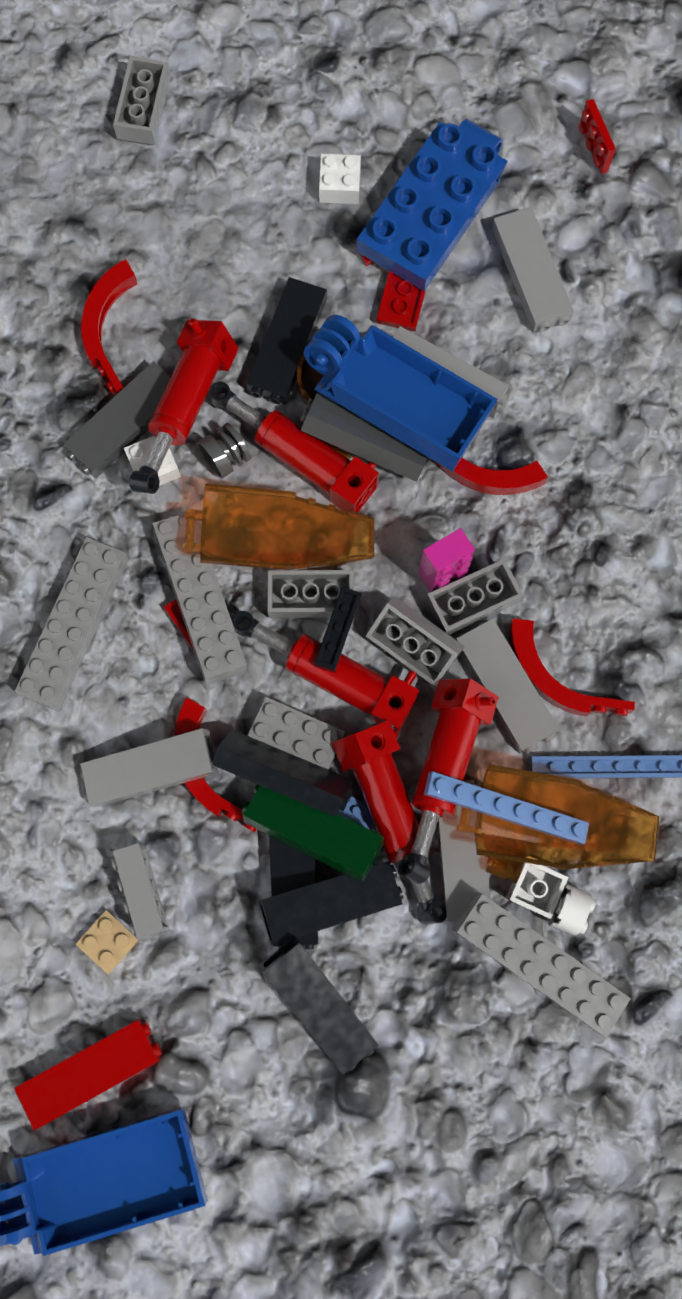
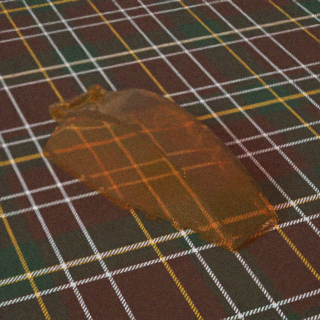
[182,483,375,570]
[457,764,659,869]

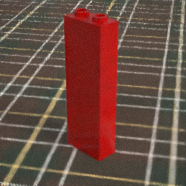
[14,1018,162,1131]

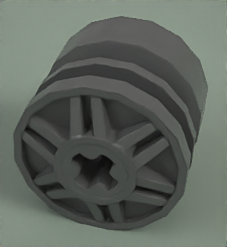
[197,423,252,479]

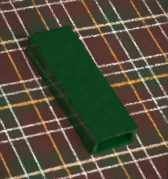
[242,784,384,883]

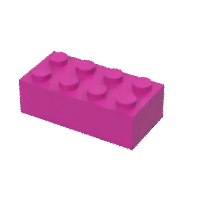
[418,528,475,593]

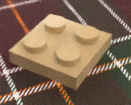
[76,910,139,975]

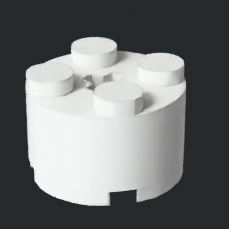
[547,884,596,936]

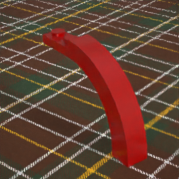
[81,259,138,394]
[436,458,548,495]
[510,618,635,717]
[175,697,262,832]

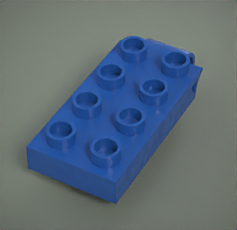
[357,119,508,291]
[304,315,498,472]
[0,1107,208,1256]

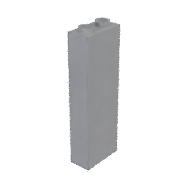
[491,207,574,333]
[393,326,509,418]
[456,619,560,754]
[80,729,219,807]
[437,780,491,921]

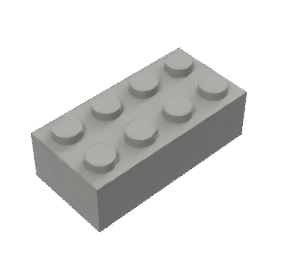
[113,56,171,145]
[426,559,523,635]
[268,570,354,618]
[366,597,465,687]
[247,697,345,770]
[111,843,170,939]

